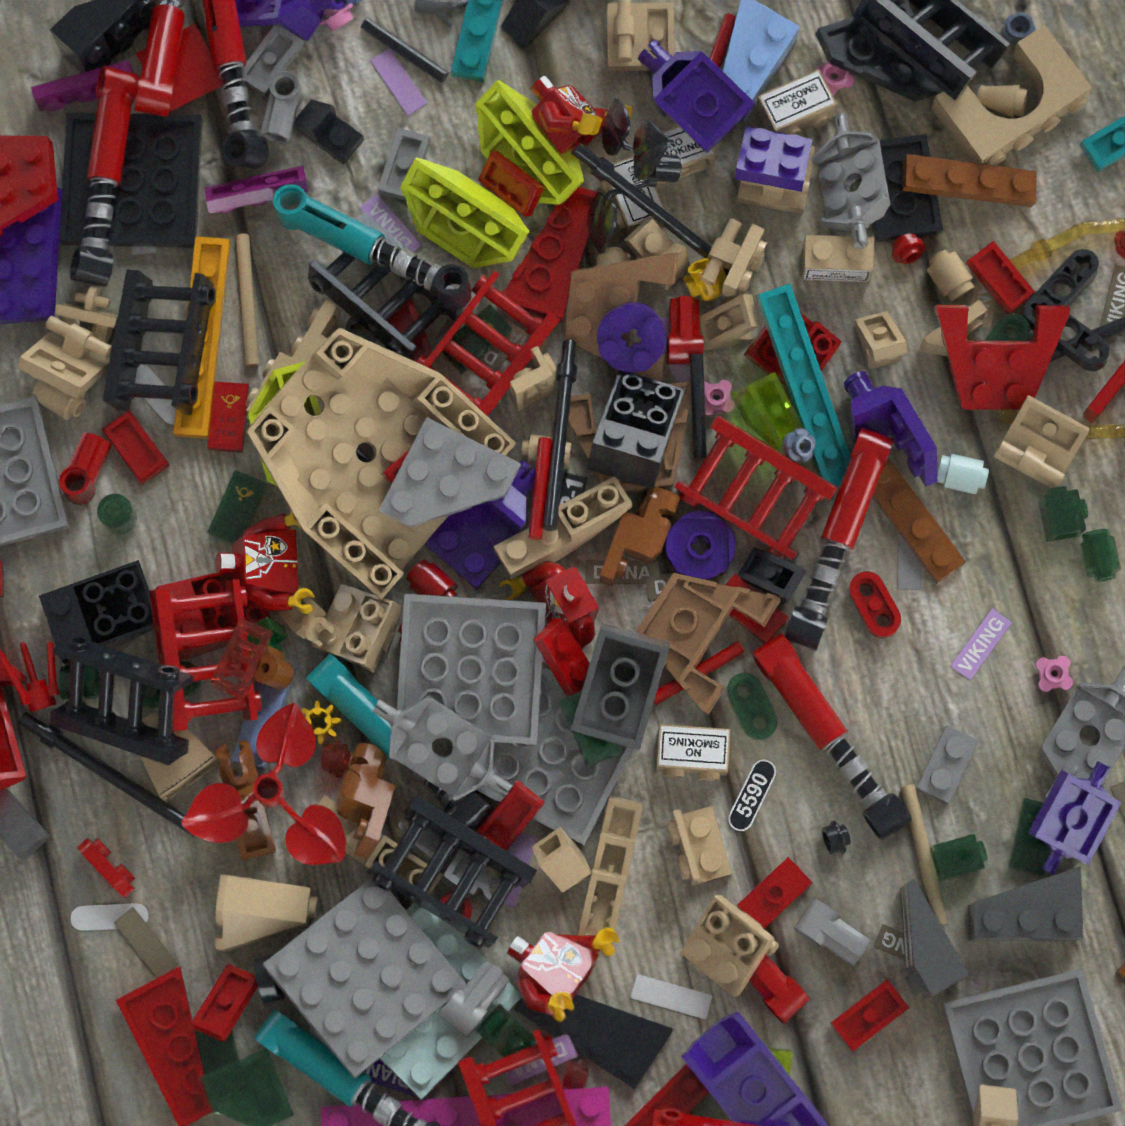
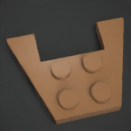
[565,252,678,382]
[568,381,691,493]
[636,573,781,715]

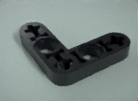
[1023,249,1109,371]

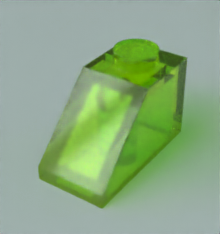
[730,372,803,450]

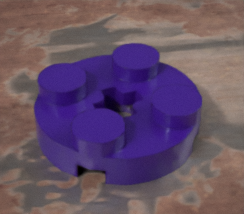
[597,302,666,372]
[666,511,735,581]

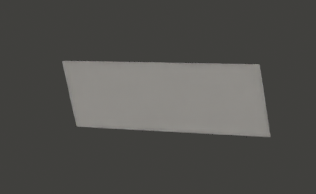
[898,533,922,590]

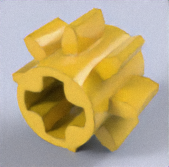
[683,258,727,301]
[301,701,342,746]

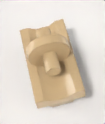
[55,285,118,344]

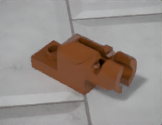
[600,487,680,587]
[216,740,276,860]
[337,743,396,859]

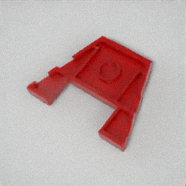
[0,135,58,236]
[934,305,1070,410]

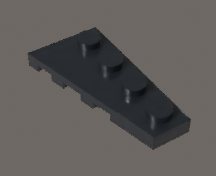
[514,994,673,1090]

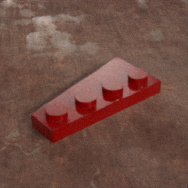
[501,187,597,322]
[116,966,213,1126]

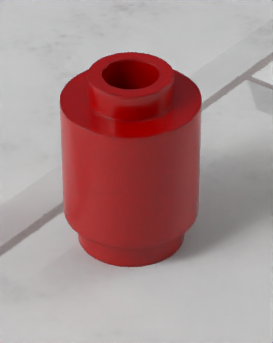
[406,559,458,597]

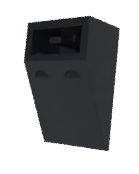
[50,0,157,73]
[587,370,685,490]
[39,560,154,668]

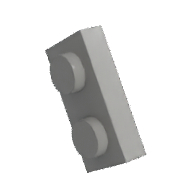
[241,24,304,97]
[378,128,431,201]
[916,725,979,805]

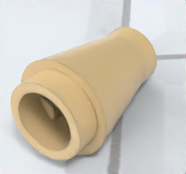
[977,85,1028,118]

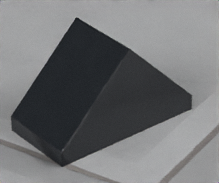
[501,0,570,49]

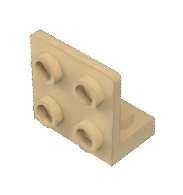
[667,806,732,887]

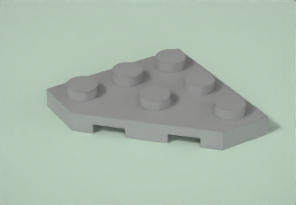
[379,417,521,528]

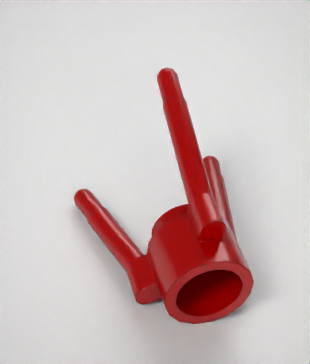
[0,641,60,712]

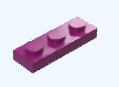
[31,60,134,112]
[204,165,309,214]

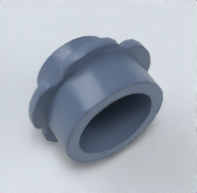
[1002,13,1036,45]
[782,428,816,463]

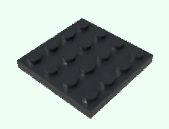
[59,113,203,248]

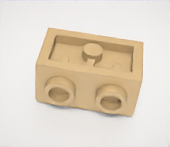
[510,346,557,411]

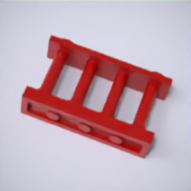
[417,270,560,417]
[674,416,839,560]
[149,579,262,732]
[458,1029,578,1126]

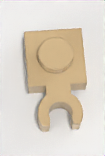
[279,597,335,647]

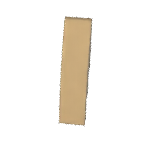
[578,796,644,935]

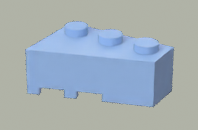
[723,0,800,122]

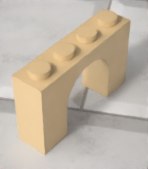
[931,25,1092,166]

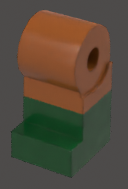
[246,617,294,690]

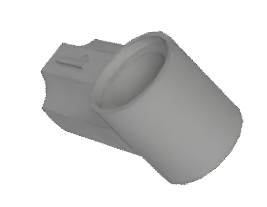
[260,71,303,144]
[794,899,871,966]
[440,960,510,1037]

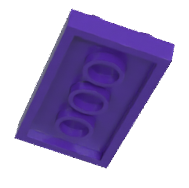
[0,187,62,325]

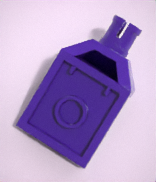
[235,0,345,41]
[638,40,755,153]
[843,371,938,487]
[424,461,535,590]

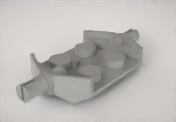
[811,113,890,249]
[1039,666,1125,798]
[372,696,512,801]

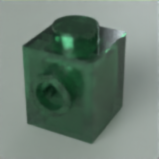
[1038,486,1088,542]
[930,834,988,883]
[475,1003,537,1057]

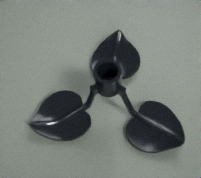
[587,98,682,254]

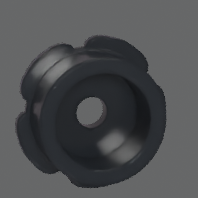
[821,820,851,854]

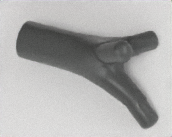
[414,0,468,27]

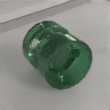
[59,665,100,700]

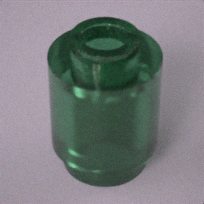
[97,494,137,535]
[1080,529,1122,582]

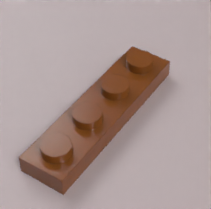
[902,154,1037,207]
[872,458,966,584]

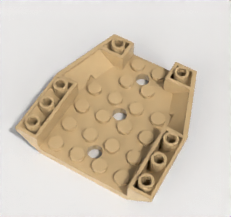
[246,328,516,600]

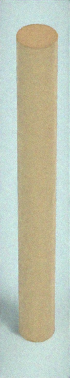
[236,234,259,368]
[901,784,948,925]

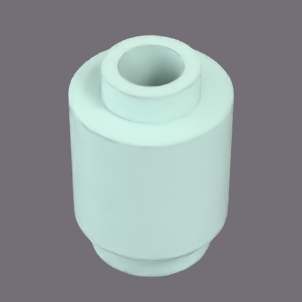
[937,453,989,494]

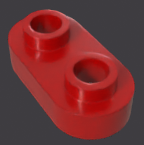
[848,571,901,639]
[77,837,136,898]

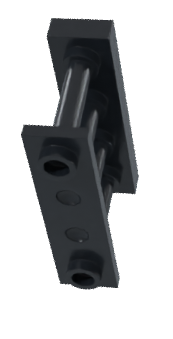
[852,0,1010,101]
[308,212,464,361]
[102,269,216,415]
[50,636,194,765]
[367,795,538,949]

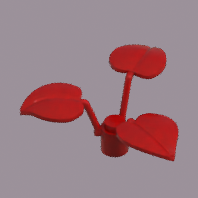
[181,703,346,865]

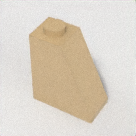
[215,874,318,952]

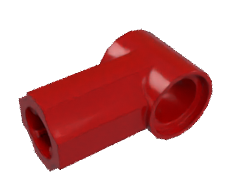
[666,296,704,365]
[59,433,112,505]
[748,954,810,1024]

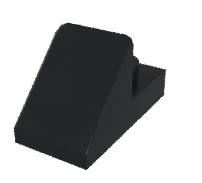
[293,99,364,165]
[738,546,807,604]

